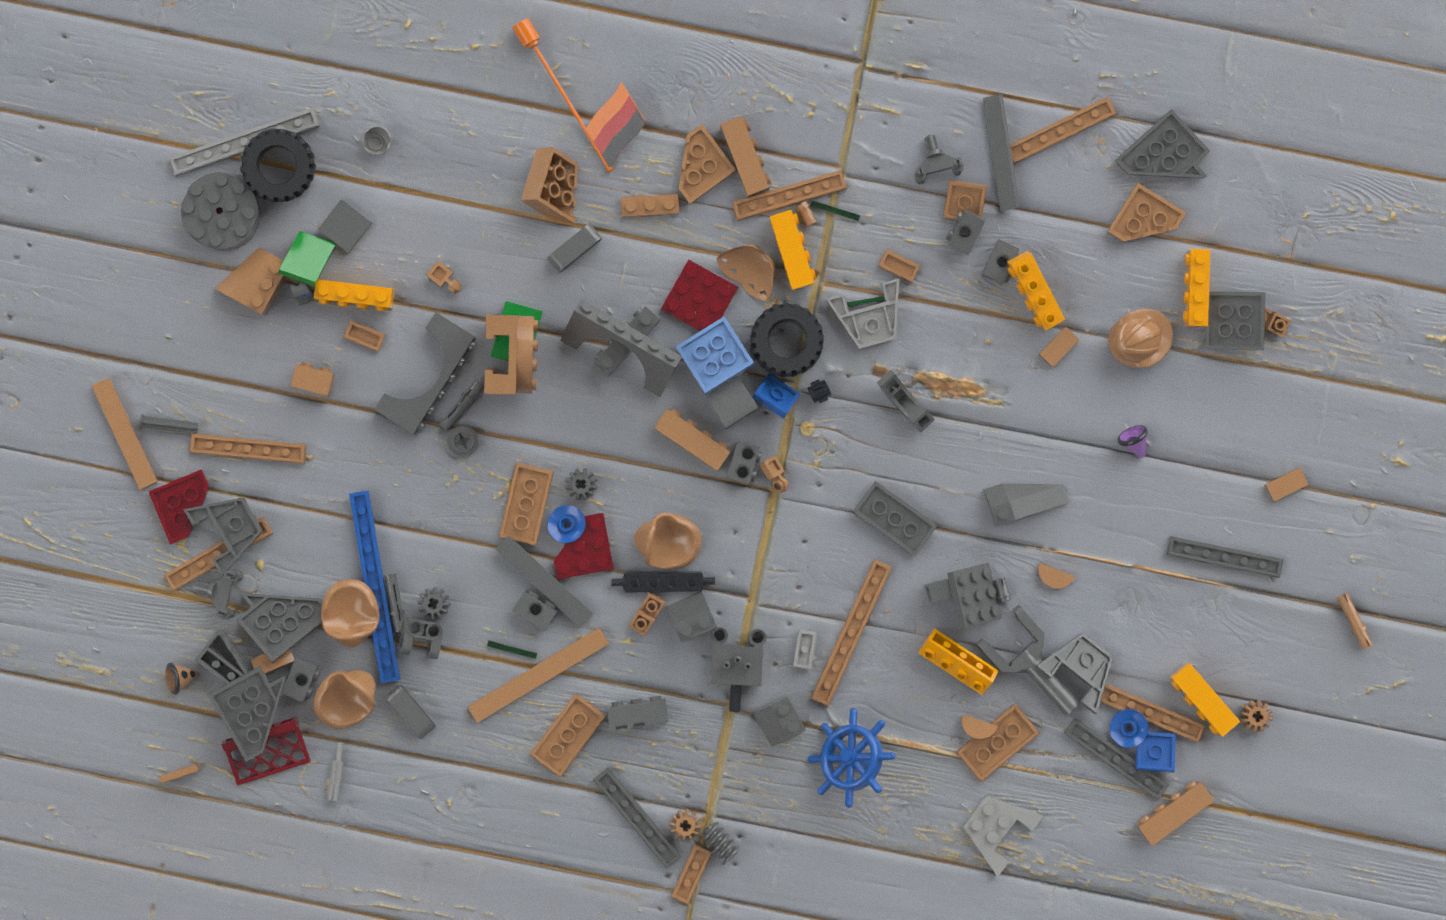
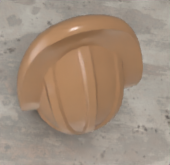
[1108,309,1173,368]
[634,512,702,570]
[321,579,379,648]
[313,670,376,729]

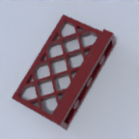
[221,716,311,786]

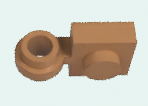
[426,260,462,294]
[759,455,789,493]

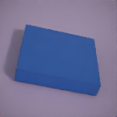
[752,373,801,419]
[1135,732,1176,773]

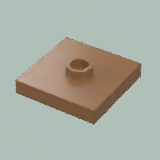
[943,179,987,220]

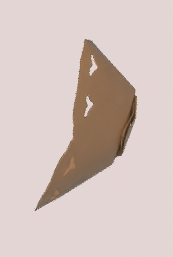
[716,244,775,300]

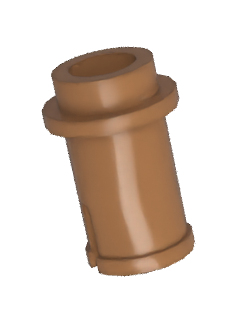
[796,201,817,227]

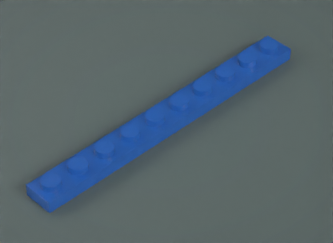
[349,491,401,683]

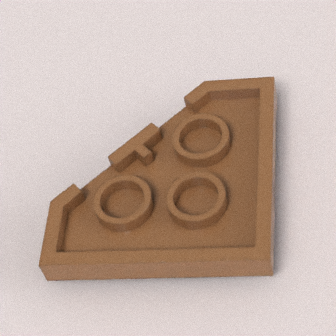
[678,124,736,204]
[1107,183,1186,242]

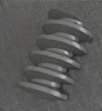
[698,821,739,865]

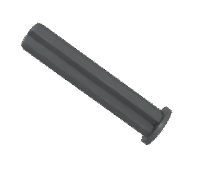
[139,414,198,434]

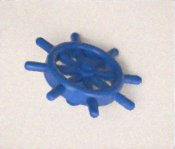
[807,708,896,808]

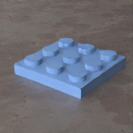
[676,317,755,395]

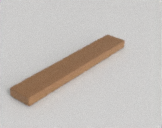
[1010,97,1116,165]
[732,170,847,221]
[92,378,158,490]
[189,434,307,464]
[163,517,273,592]
[1100,684,1206,743]

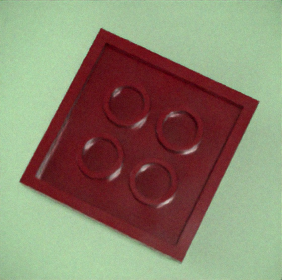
[661,259,739,331]

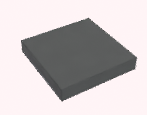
[318,200,372,253]

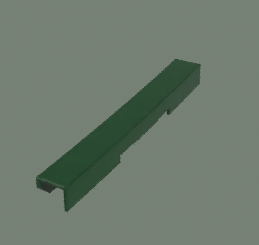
[810,201,860,221]
[846,296,885,307]
[487,640,537,659]

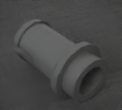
[993,577,1012,603]

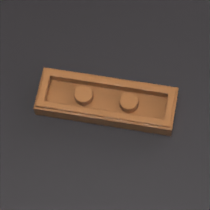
[671,844,712,904]

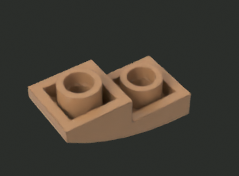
[1265,308,1291,338]
[628,592,666,636]
[250,650,295,675]

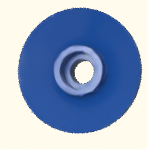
[547,505,586,543]
[1110,709,1149,748]

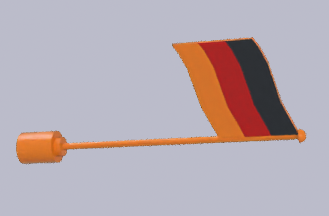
[512,18,646,172]

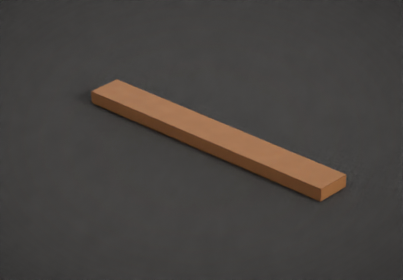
[810,559,892,707]
[467,627,609,723]

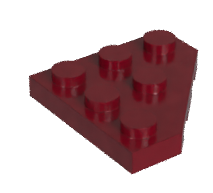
[148,469,210,545]
[554,513,614,580]

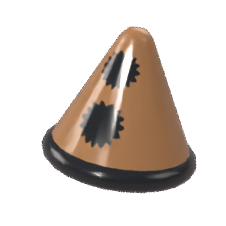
[165,663,199,695]

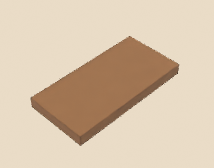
[499,463,554,546]
[530,693,606,777]
[956,703,1040,782]

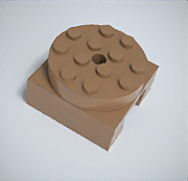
[484,315,538,395]

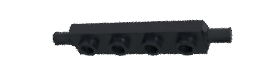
[611,571,715,593]

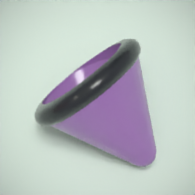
[1118,425,1148,458]

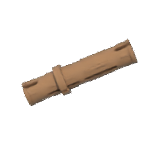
[1337,593,1373,650]

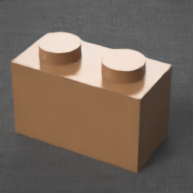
[290,362,336,397]

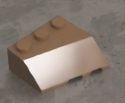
[521,147,578,224]
[214,248,287,316]

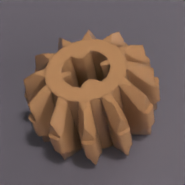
[1240,700,1273,732]
[669,809,702,842]

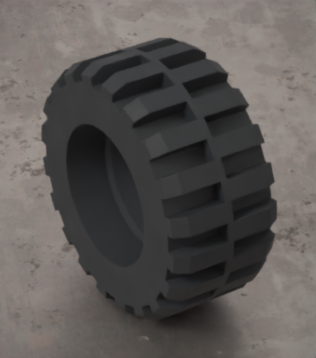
[240,129,316,202]
[750,303,824,377]

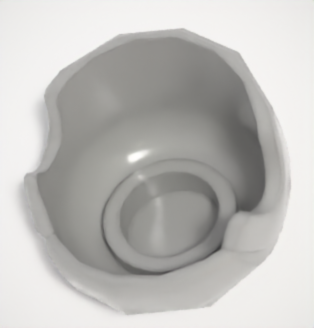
[362,126,392,155]

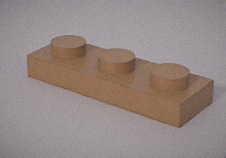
[621,194,679,217]

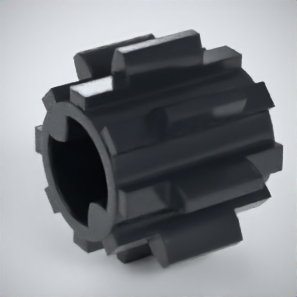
[807,379,831,404]

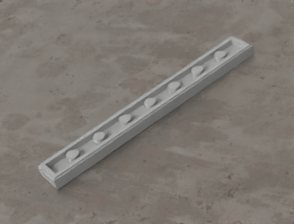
[169,108,320,176]

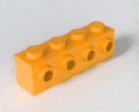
[769,210,817,291]
[1183,249,1211,328]
[1007,251,1065,331]
[314,280,395,312]
[918,628,999,695]
[1169,662,1240,737]

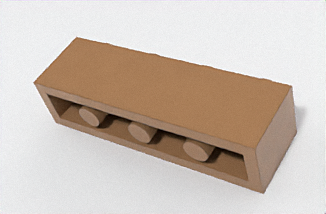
[720,116,771,197]
[654,408,730,472]
[1136,780,1214,846]

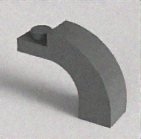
[877,370,935,432]

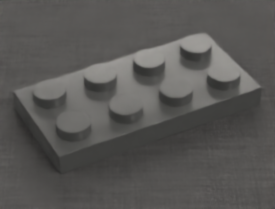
[853,481,938,556]

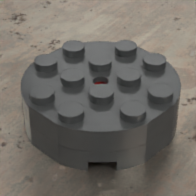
[181,172,261,251]

